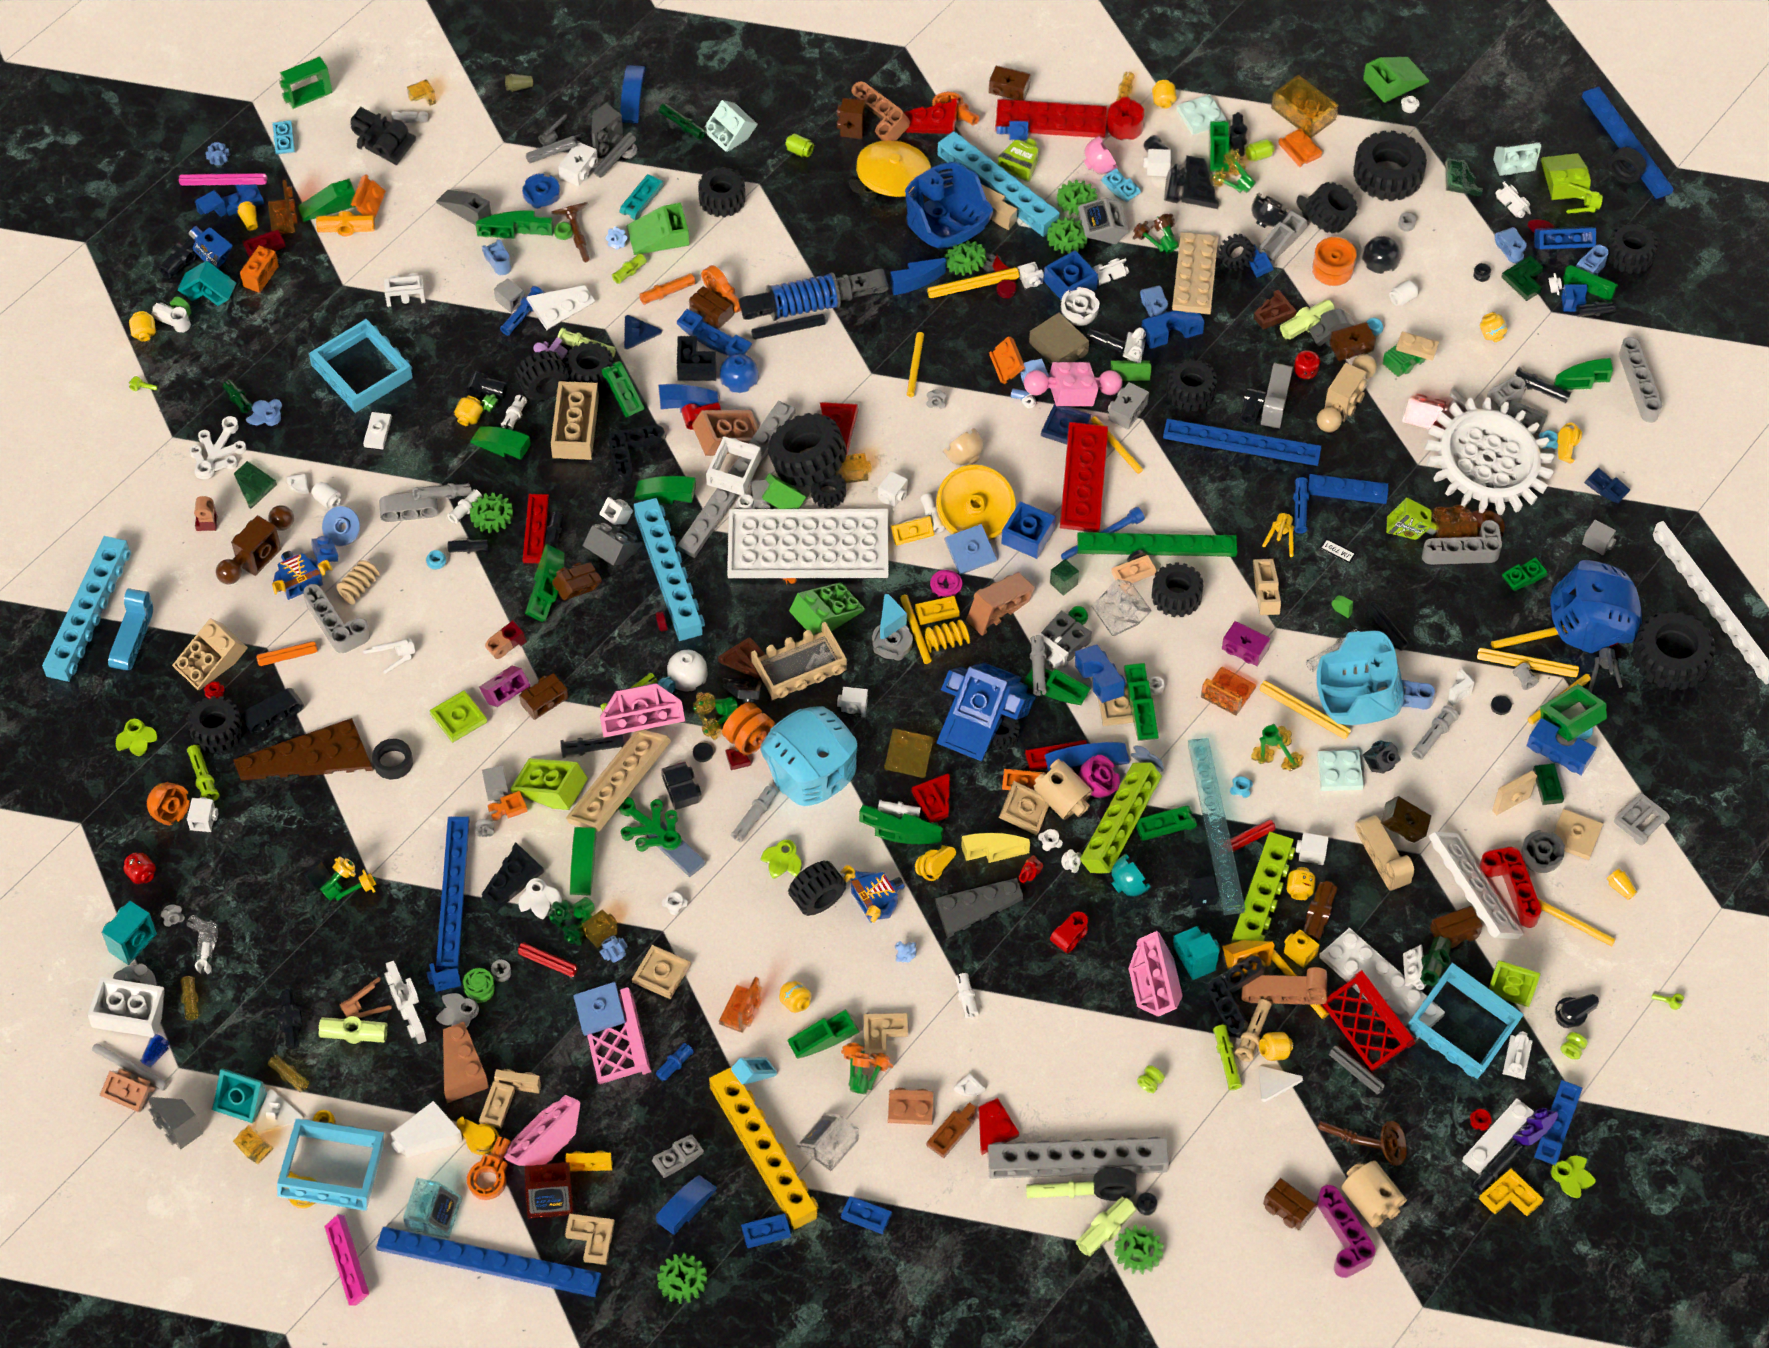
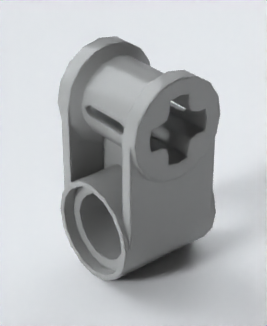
[1487,376,1525,409]

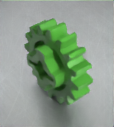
[1057,179,1097,216]
[1047,217,1087,254]
[945,241,986,276]
[470,493,513,533]
[1114,1225,1163,1275]
[657,1253,707,1304]

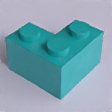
[178,261,236,306]
[1173,926,1220,980]

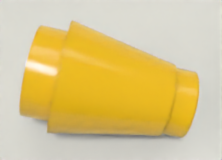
[237,202,258,231]
[1607,868,1638,900]

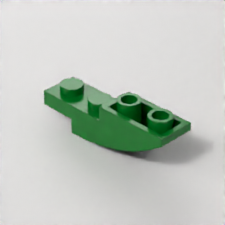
[476,210,554,239]
[525,544,564,622]
[859,805,943,844]

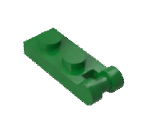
[1562,266,1617,301]
[602,361,645,418]
[1135,806,1197,841]

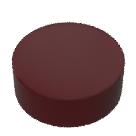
[997,279,1016,298]
[656,611,668,632]

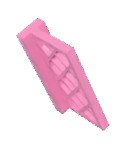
[587,987,651,1084]

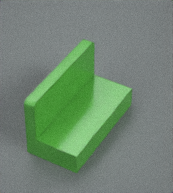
[1111,361,1151,381]
[762,473,806,509]

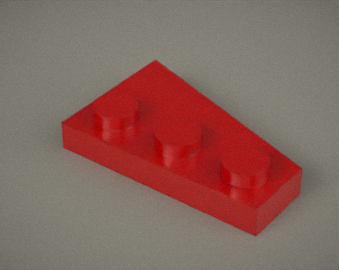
[903,98,959,134]
[820,402,859,455]

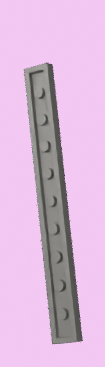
[677,400,796,558]

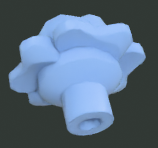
[605,226,628,250]
[895,941,916,963]

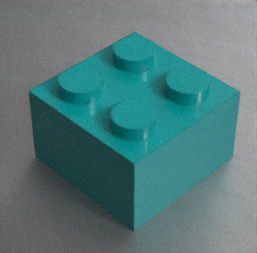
[101,901,157,965]

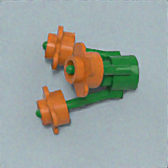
[841,1043,894,1094]

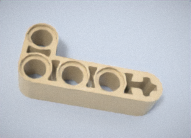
[1355,815,1414,891]

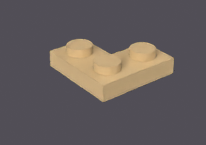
[864,1013,908,1057]
[565,1214,614,1265]

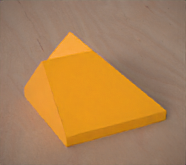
[1222,940,1274,977]

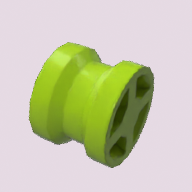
[1560,1032,1588,1060]
[1137,1065,1165,1093]

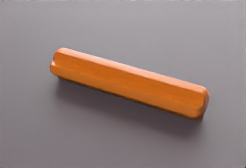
[257,641,317,666]

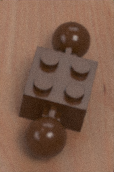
[215,505,294,585]

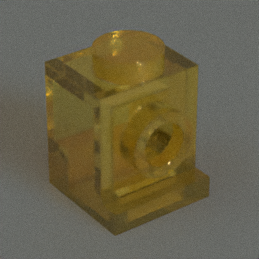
[233,1125,274,1164]

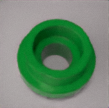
[1068,606,1088,625]

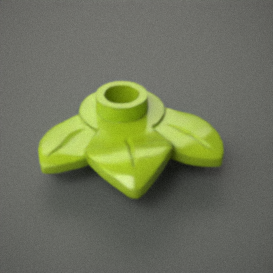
[116,719,157,756]
[760,839,802,879]
[1551,1156,1596,1198]

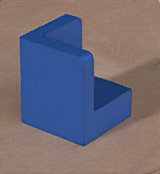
[195,190,227,217]
[1561,285,1587,311]

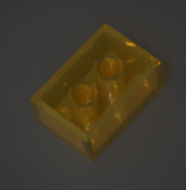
[1271,75,1338,138]

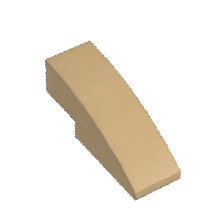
[981,184,1017,231]
[1253,559,1281,615]

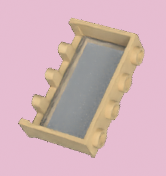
[751,622,847,700]

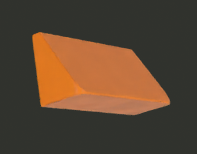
[1002,769,1046,790]

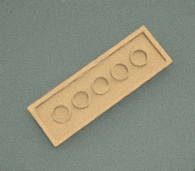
[1172,232,1218,314]
[566,730,671,832]

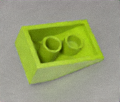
[1541,153,1591,200]
[509,758,588,810]
[1489,960,1541,1007]

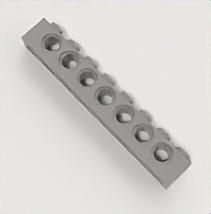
[988,1137,1169,1179]

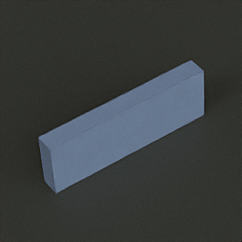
[647,822,705,877]

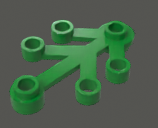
[619,797,682,852]

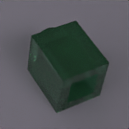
[1050,559,1079,596]

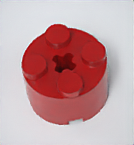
[1107,96,1145,140]

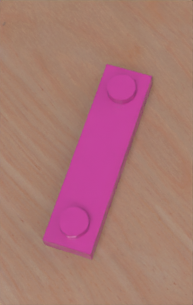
[324,1214,369,1306]

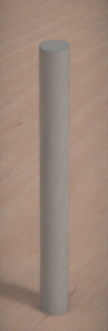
[92,1043,168,1091]

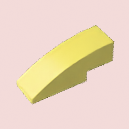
[961,833,1030,863]

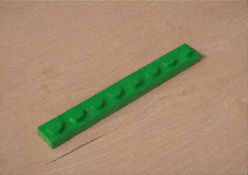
[1077,532,1237,557]

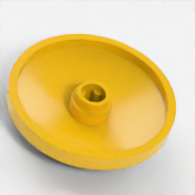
[856,140,931,197]
[936,465,1016,541]

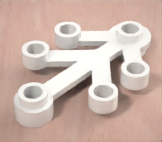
[189,416,246,479]

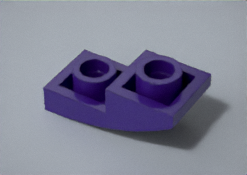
[1513,1108,1558,1146]

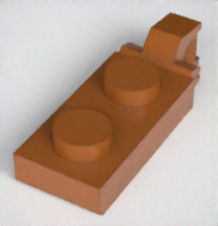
[926,1102,977,1158]

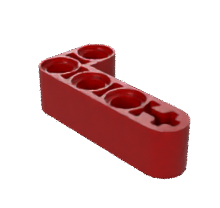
[1479,847,1541,928]

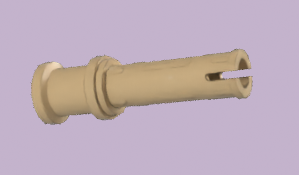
[1234,999,1272,1062]

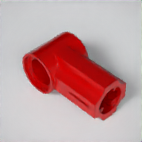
[681,402,721,430]

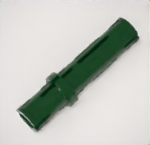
[658,103,706,140]

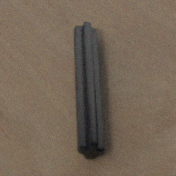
[751,314,826,340]

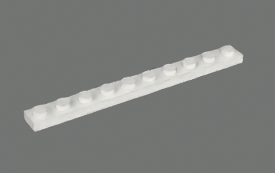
[1653,521,1769,685]

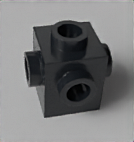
[1363,741,1401,774]

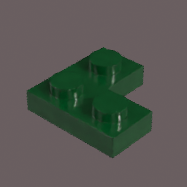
[1501,255,1543,301]

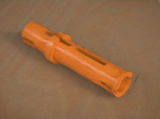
[639,273,695,305]

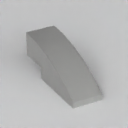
[1258,210,1308,261]

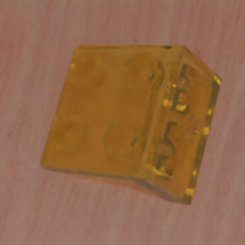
[885,729,936,778]

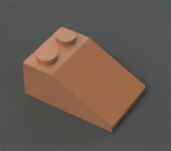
[692,410,759,456]

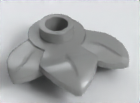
[436,993,479,1028]

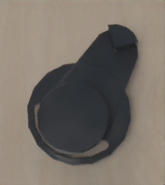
[1164,164,1187,204]
[1555,994,1599,1028]

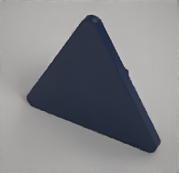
[624,315,662,350]

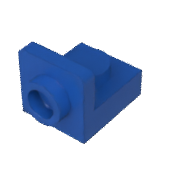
[427,963,461,992]

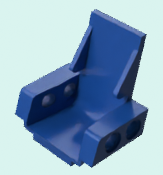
[936,662,1036,761]

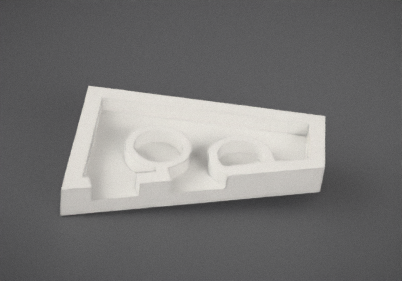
[526,285,595,330]

